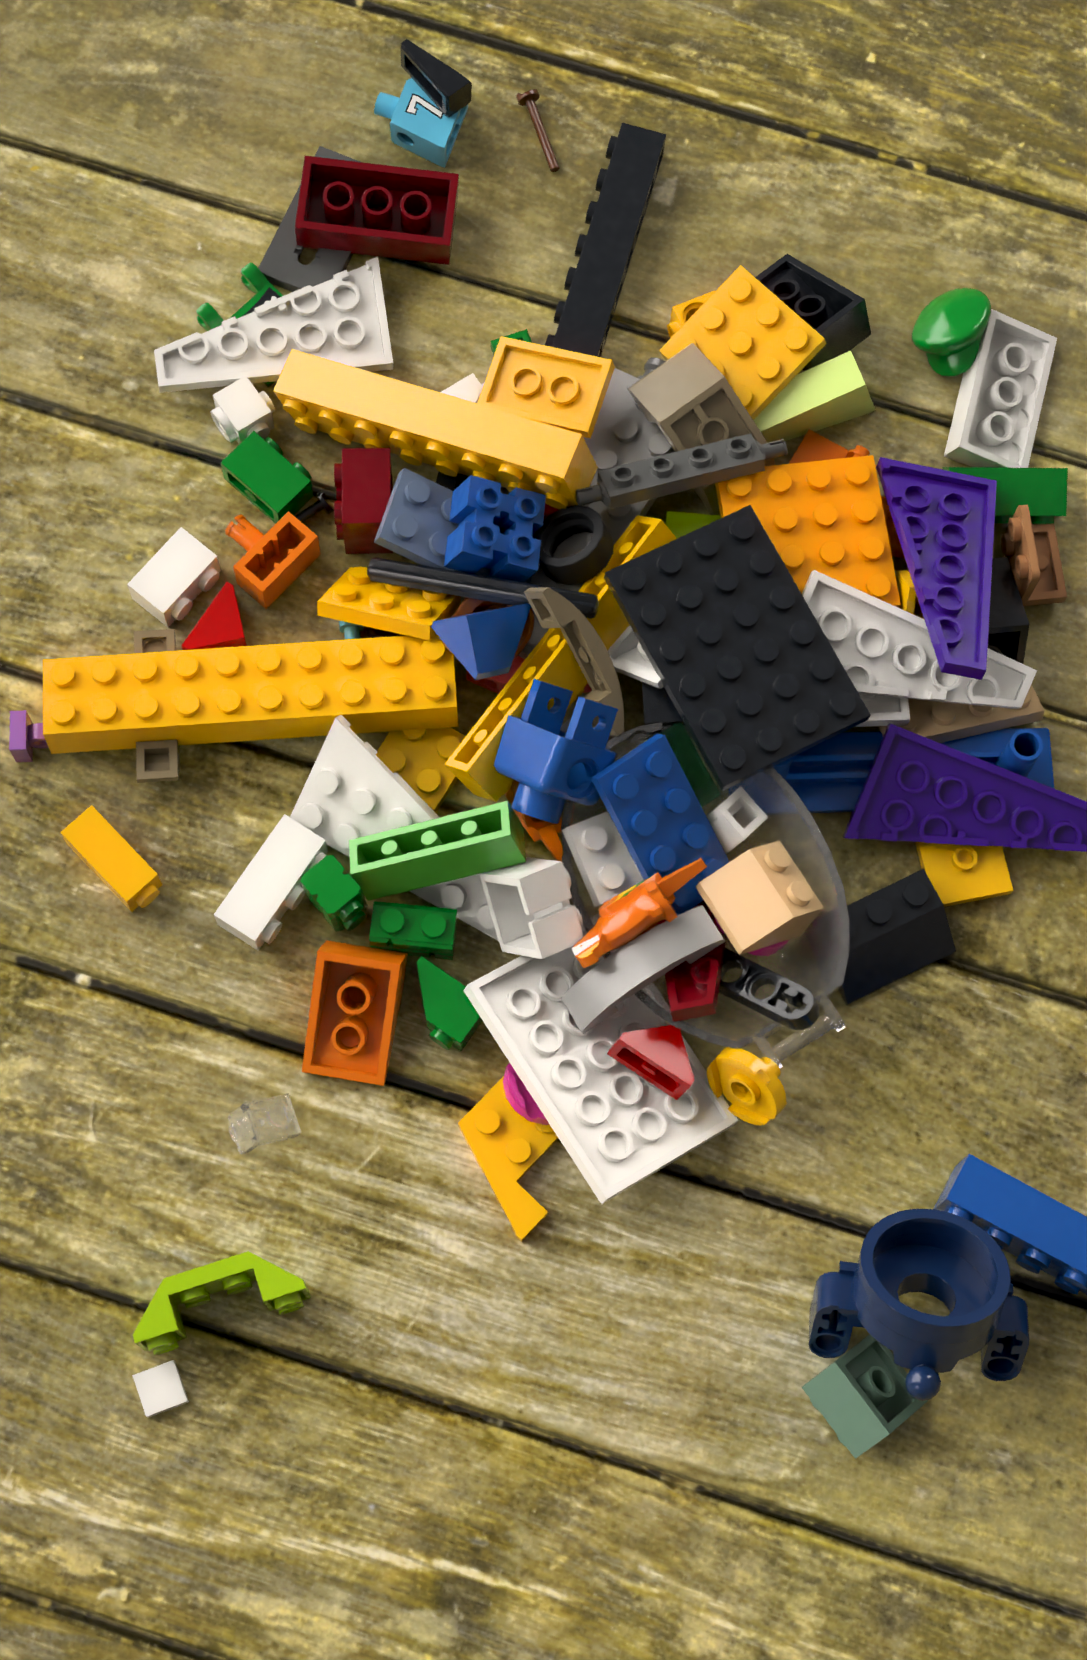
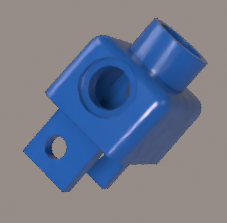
[494,679,618,824]

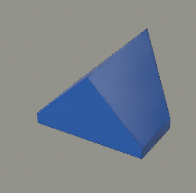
[431,603,531,680]

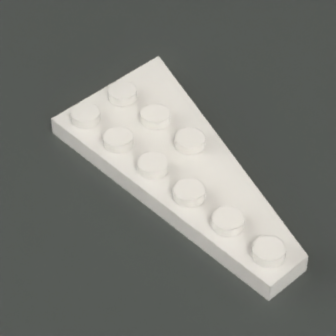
[154,256,393,393]
[802,570,1037,709]
[290,715,499,941]

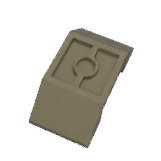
[627,343,776,515]

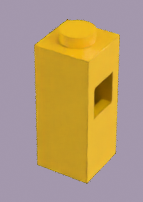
[60,805,162,912]

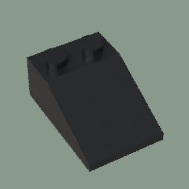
[755,254,871,371]

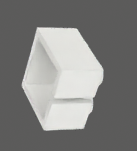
[479,857,583,959]

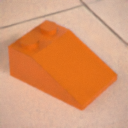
[302,940,408,1086]

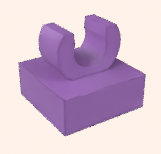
[9,710,49,762]

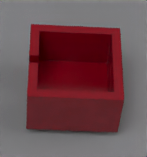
[334,448,393,554]

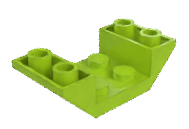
[133,1251,311,1355]

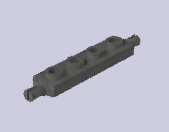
[576,433,787,509]

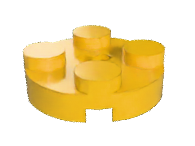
[707,1044,787,1126]

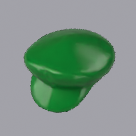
[912,288,991,377]

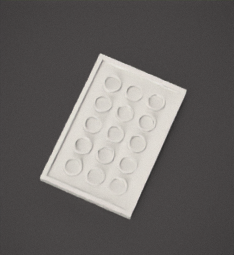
[463,914,739,1204]

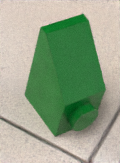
[416,956,483,1052]

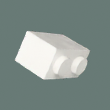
[127,527,221,627]

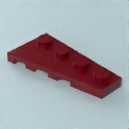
[657,900,726,1022]

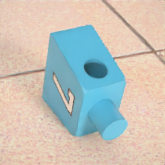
[374,78,468,168]

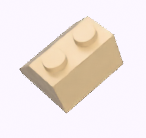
[696,840,824,955]

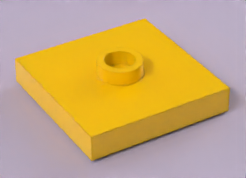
[915,842,1013,907]

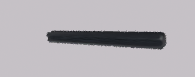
[367,557,599,619]

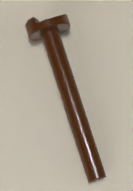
[516,89,560,172]

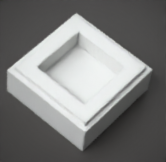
[132,1360,189,1418]

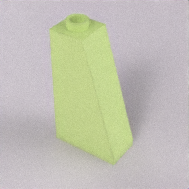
[753,350,875,443]

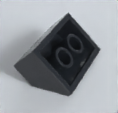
[808,869,956,1006]

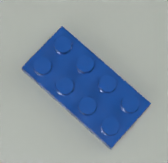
[591,734,729,920]

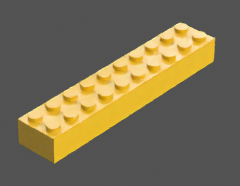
[43,634,458,754]

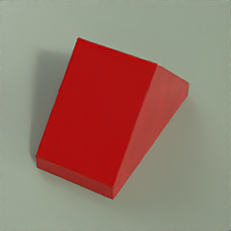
[181,581,247,650]
[607,1024,695,1100]

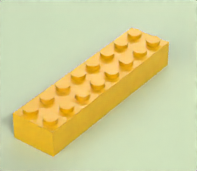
[273,349,598,509]

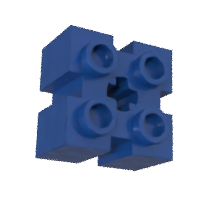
[444,475,546,582]

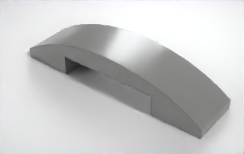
[561,905,725,1034]

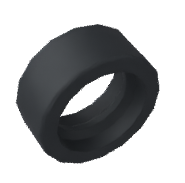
[533,505,614,585]

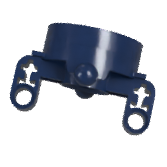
[809,1209,1029,1401]

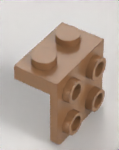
[1001,504,1067,606]

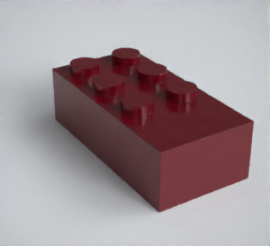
[295,156,459,265]

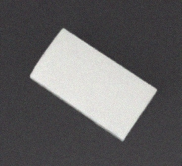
[944,309,1057,468]

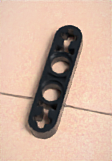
[719,948,819,1030]

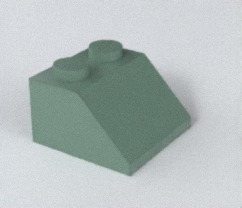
[802,1334,928,1459]

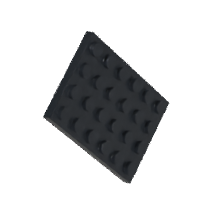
[604,505,871,791]

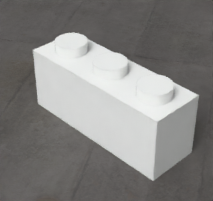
[214,814,328,951]

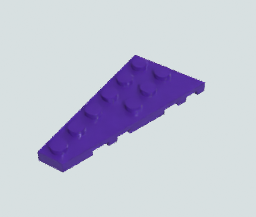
[876,457,997,680]
[843,723,1087,852]

